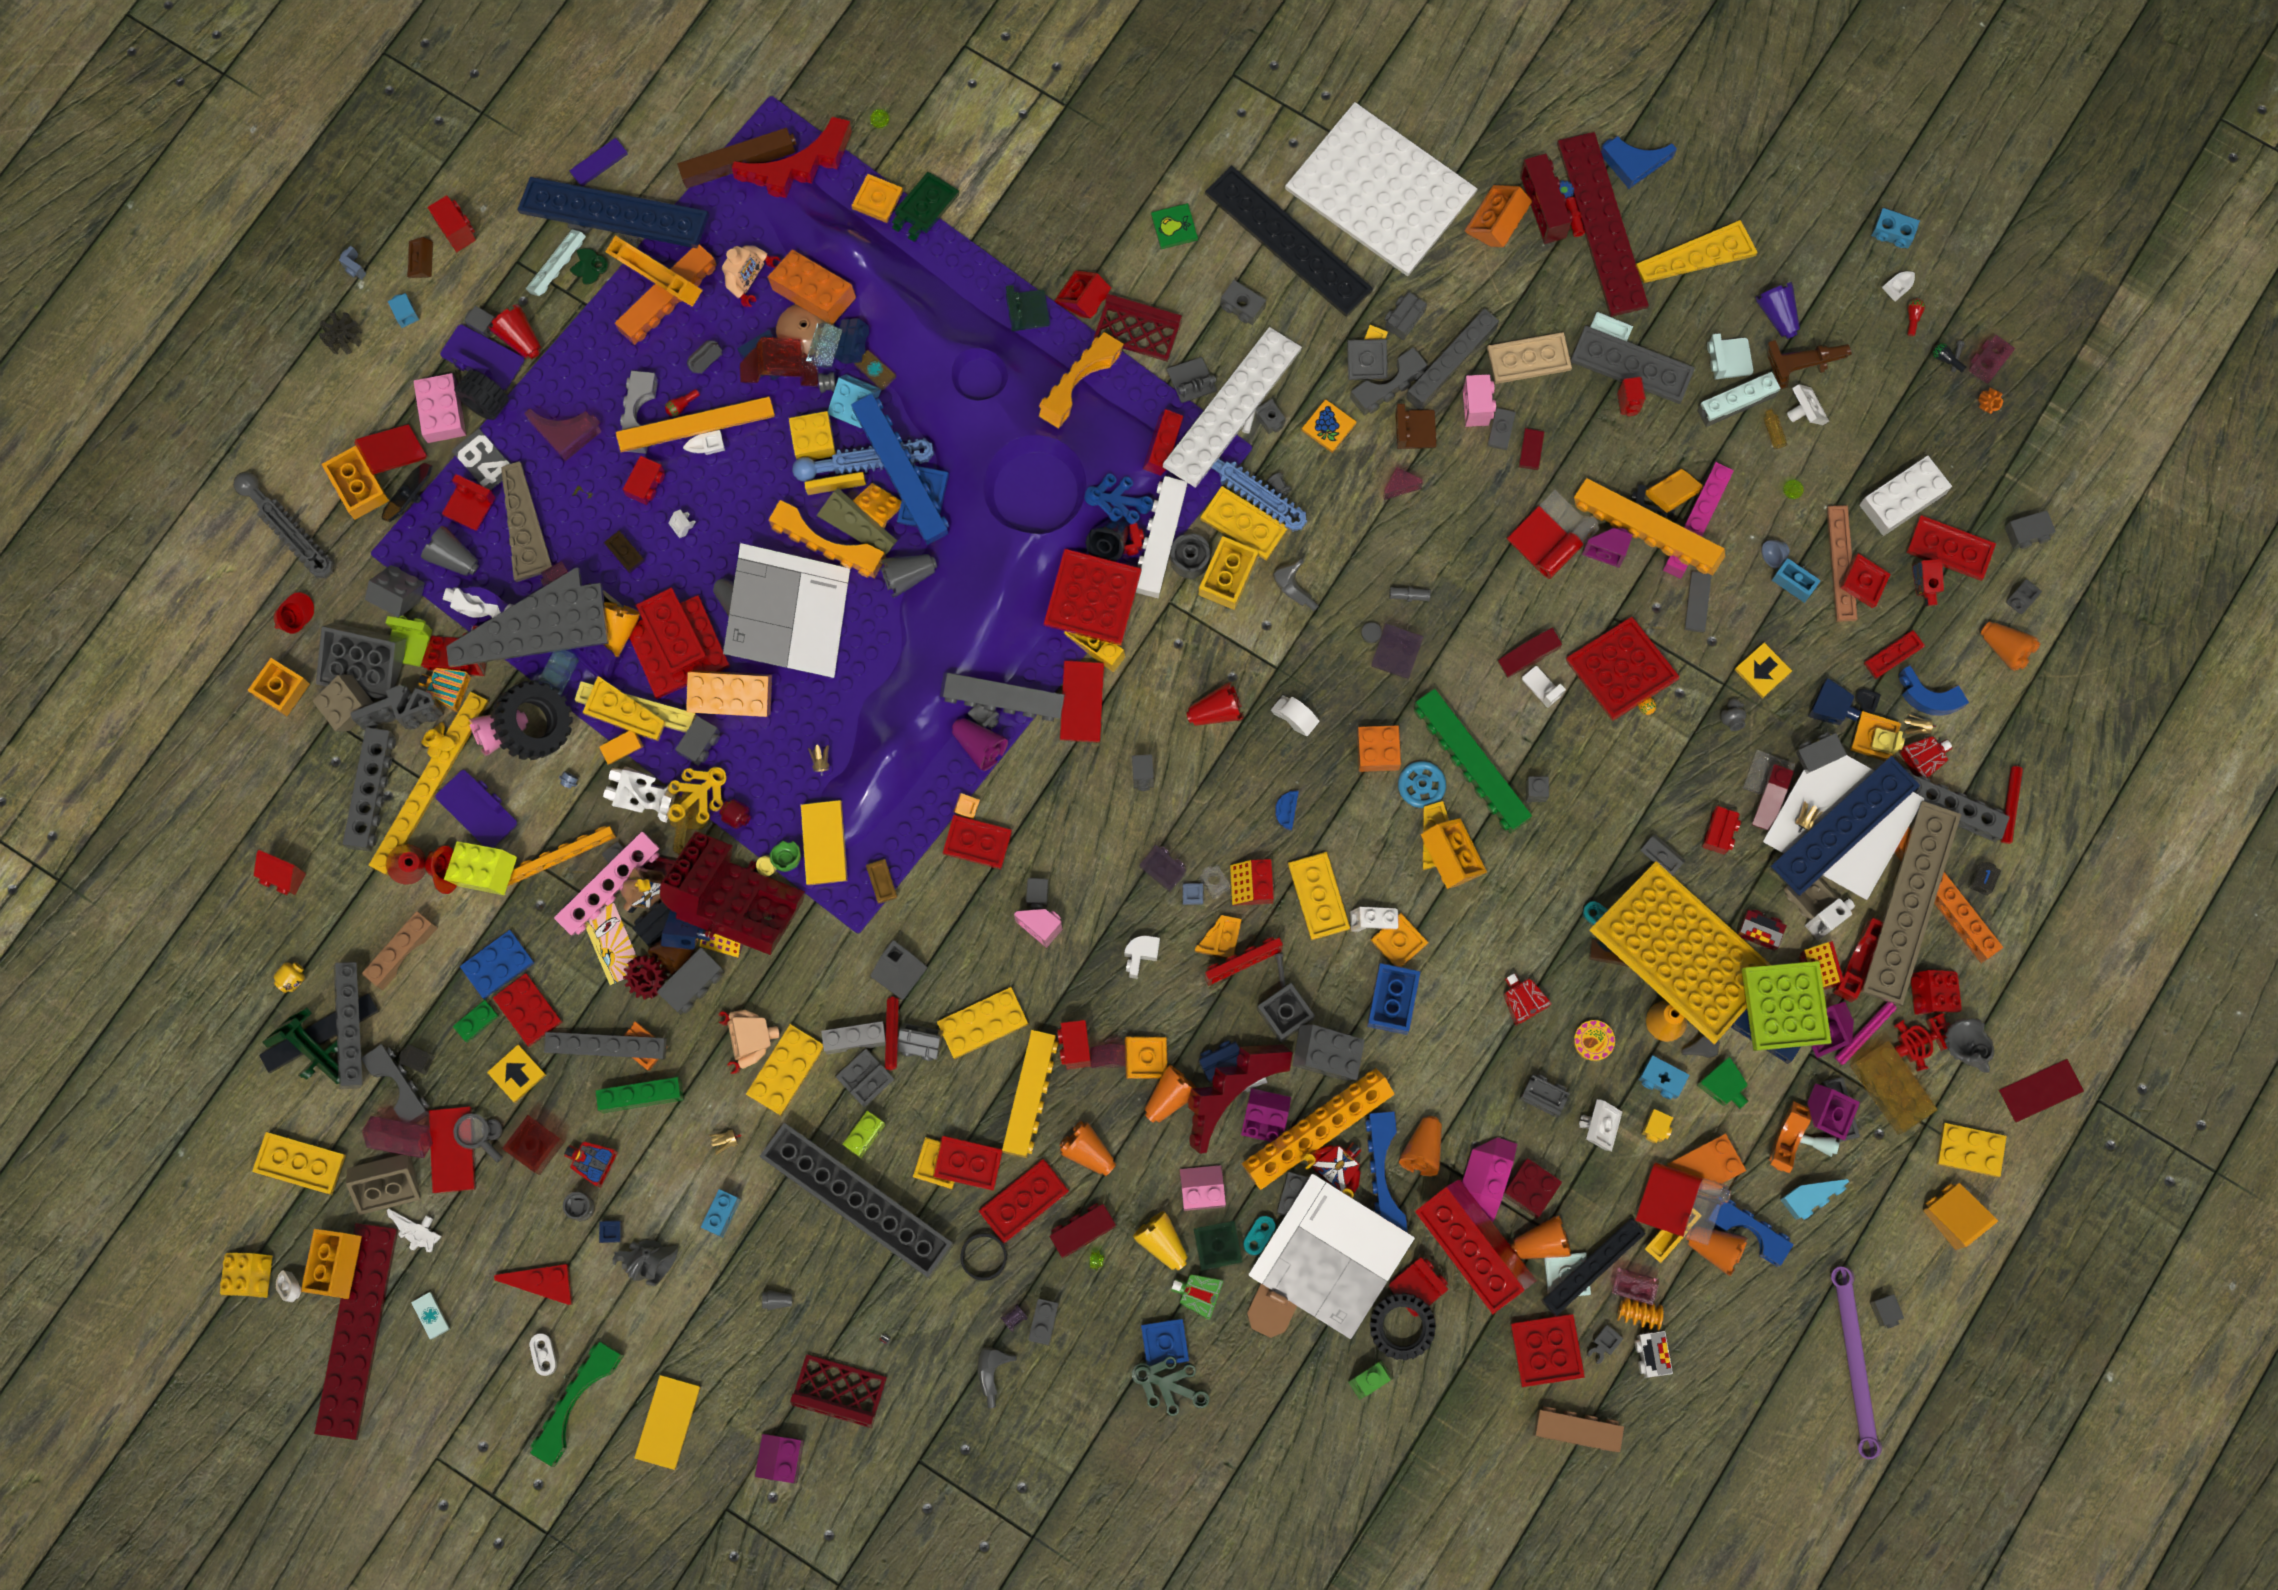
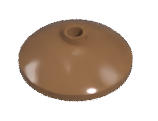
[776,304,835,358]

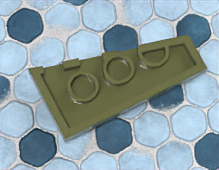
[816,488,897,556]

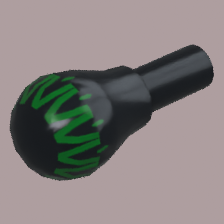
[1932,343,1967,373]

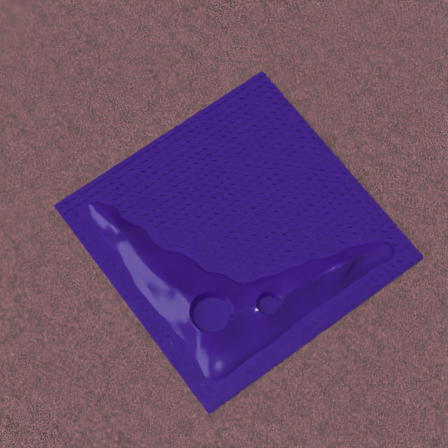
[371,96,1252,934]

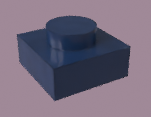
[599,1221,622,1243]

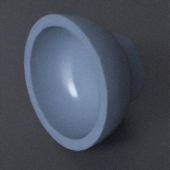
[1762,540,1789,568]

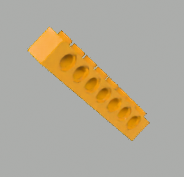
[1241,1068,1395,1190]

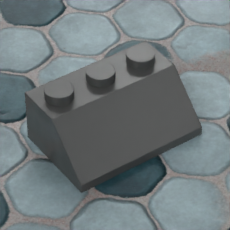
[657,948,724,1015]

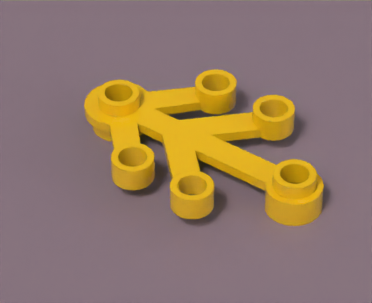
[667,767,726,824]

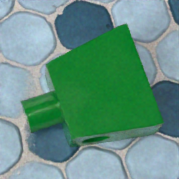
[1697,1057,1749,1109]

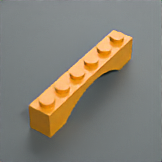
[605,235,702,307]
[1039,332,1124,429]
[769,500,886,578]

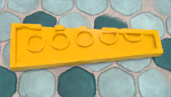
[1636,220,1758,283]

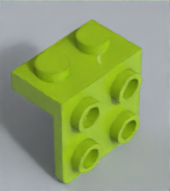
[385,616,433,667]

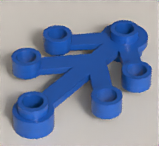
[1084,474,1153,524]

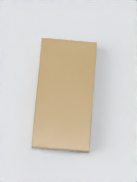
[1487,332,1572,384]

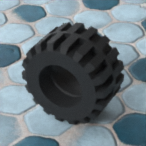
[454,370,509,420]

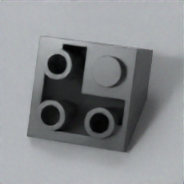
[870,940,927,1000]

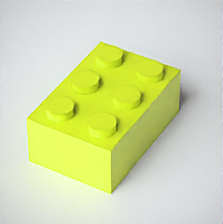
[444,841,517,895]

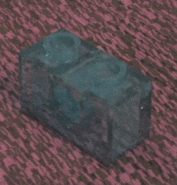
[806,323,843,368]

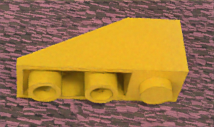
[1064,631,1125,672]

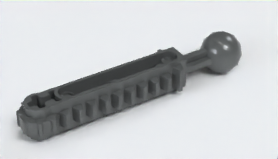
[233,472,334,579]

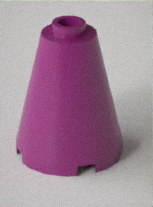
[952,718,1008,771]

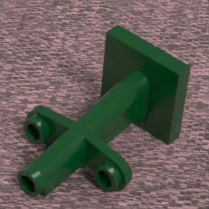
[262,1007,339,1085]

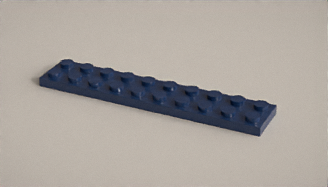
[517,177,709,249]

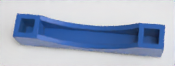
[1365,1112,1408,1233]

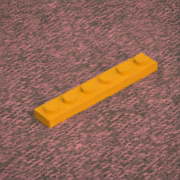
[507,826,616,887]

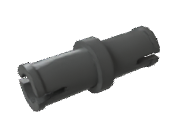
[1389,586,1431,602]

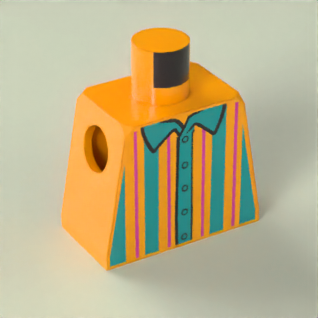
[419,668,471,712]

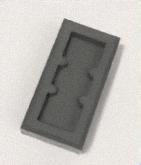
[1488,408,1516,450]

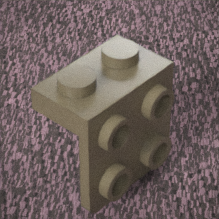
[1784,878,1838,920]

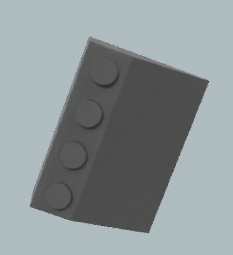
[316,623,406,700]

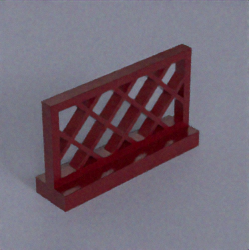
[1094,294,1182,362]
[790,1354,887,1429]

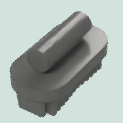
[687,340,722,374]

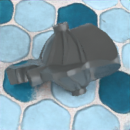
[612,1239,678,1286]

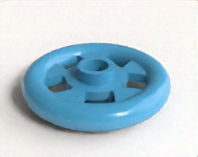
[1398,761,1446,808]

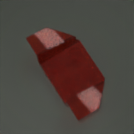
[740,337,818,387]

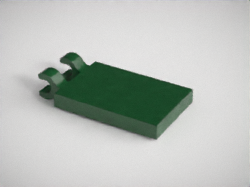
[892,172,959,242]

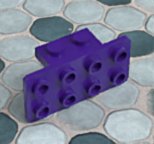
[440,325,525,390]
[435,770,517,848]

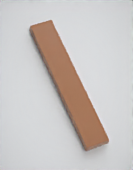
[1826,505,1857,622]

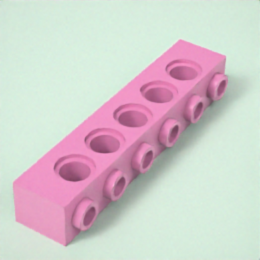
[554,832,661,935]

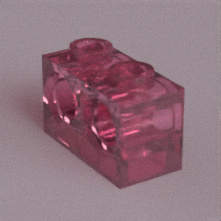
[1969,335,2015,384]

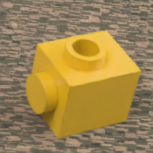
[1642,1109,1673,1144]

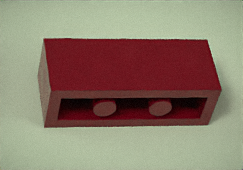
[1049,1203,1116,1259]

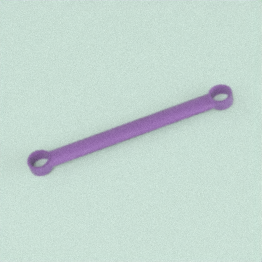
[1831,1267,1882,1459]

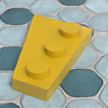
[1422,801,1449,871]

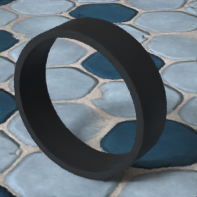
[960,1234,1007,1281]

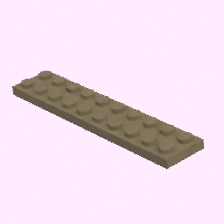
[1861,801,1961,1006]

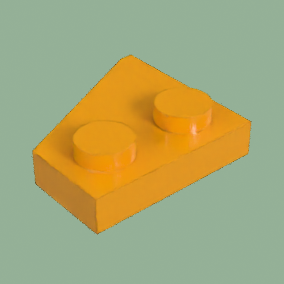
[1195,915,1242,959]

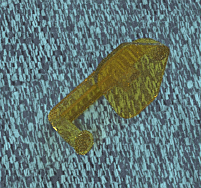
[669,792,710,855]

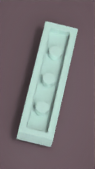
[526,230,586,296]

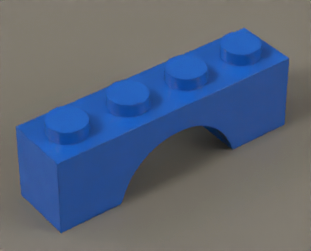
[1705,1198,1794,1267]

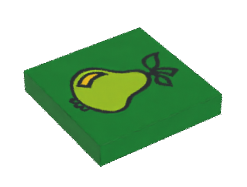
[1151,203,1198,250]

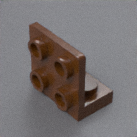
[1395,404,1436,449]

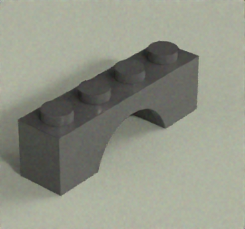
[1350,347,1428,416]
[361,1044,430,1128]

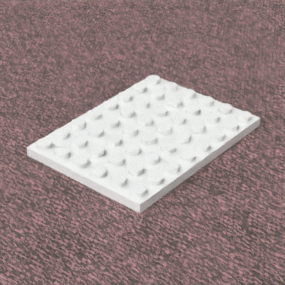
[1285,102,1477,276]

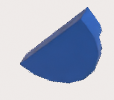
[1275,791,1299,831]

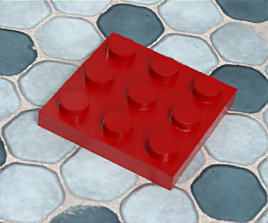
[1510,1314,1585,1388]

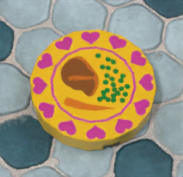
[1574,1020,1615,1061]

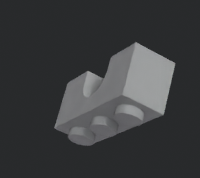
[821,1021,886,1055]

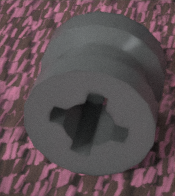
[818,372,836,393]

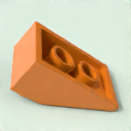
[1667,1134,1746,1195]

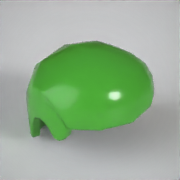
[770,841,801,872]

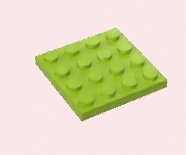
[1742,961,1831,1051]

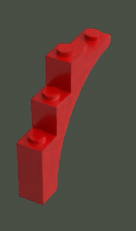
[732,117,852,198]

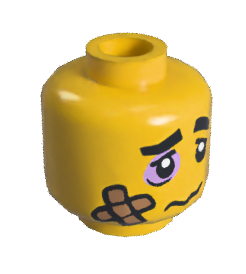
[274,962,305,993]

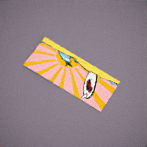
[581,903,641,985]

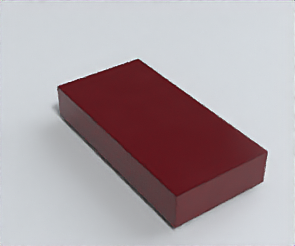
[1519,428,1545,470]

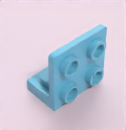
[828,374,881,428]

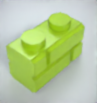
[842,1111,885,1158]

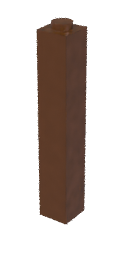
[677,127,797,189]

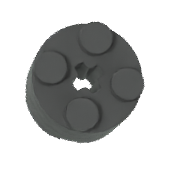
[1170,534,1210,579]

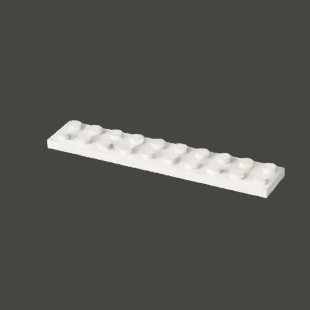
[1163,327,1302,488]

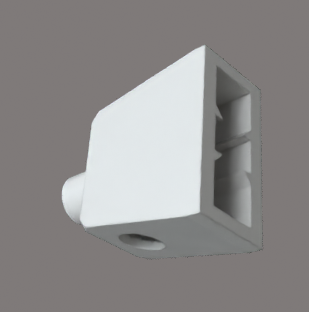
[1805,898,1855,941]

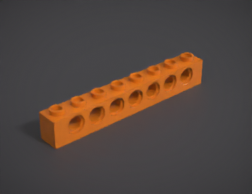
[1894,827,2004,963]

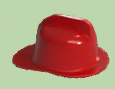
[274,592,314,634]
[425,846,457,894]

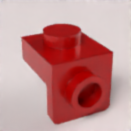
[1123,523,1144,556]

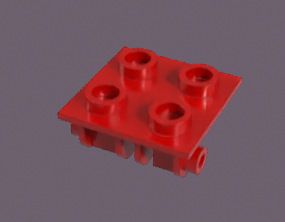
[421,636,462,671]

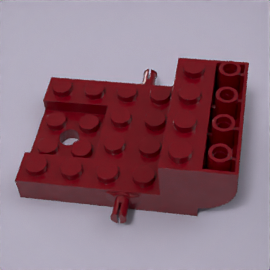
[660,831,805,955]

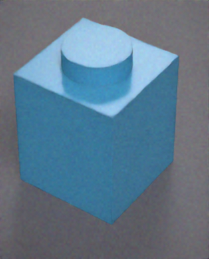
[388,293,419,328]

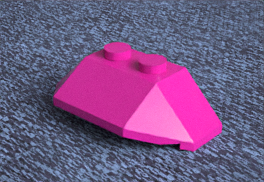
[1462,1137,1517,1222]

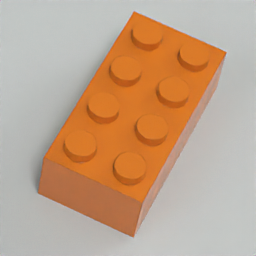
[768,250,856,325]

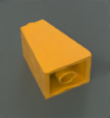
[1923,1183,1998,1250]

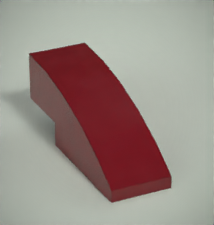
[1498,627,1562,678]

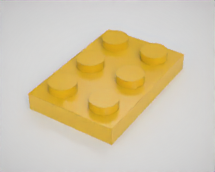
[1937,1123,2007,1177]

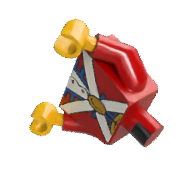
[1300,1142,1361,1199]

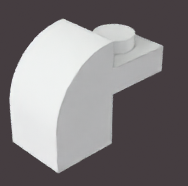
[1271,695,1320,736]
[1124,936,1160,979]

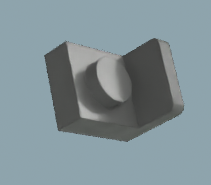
[2006,579,2042,615]
[968,704,999,730]

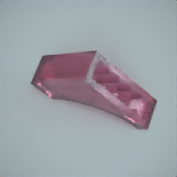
[524,409,602,461]

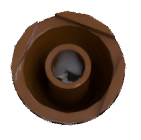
[647,939,700,976]

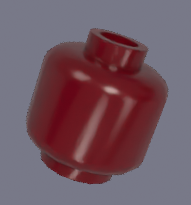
[719,799,751,829]

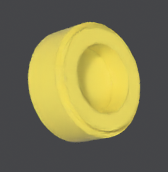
[756,855,777,876]

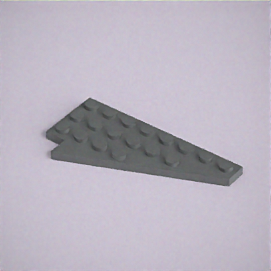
[446,568,609,667]

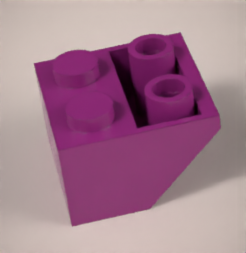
[1241,1088,1292,1142]

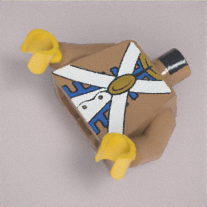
[621,867,665,913]

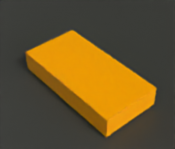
[599,731,644,765]

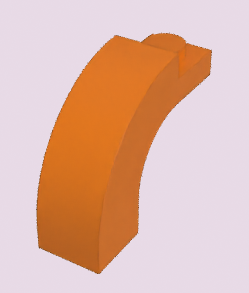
[1769,1101,1812,1174]

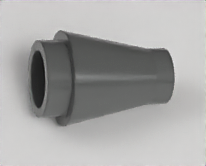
[762,1290,792,1311]

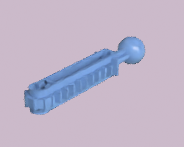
[792,438,934,482]
[1211,459,1307,532]

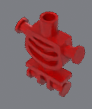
[1890,1013,1951,1072]

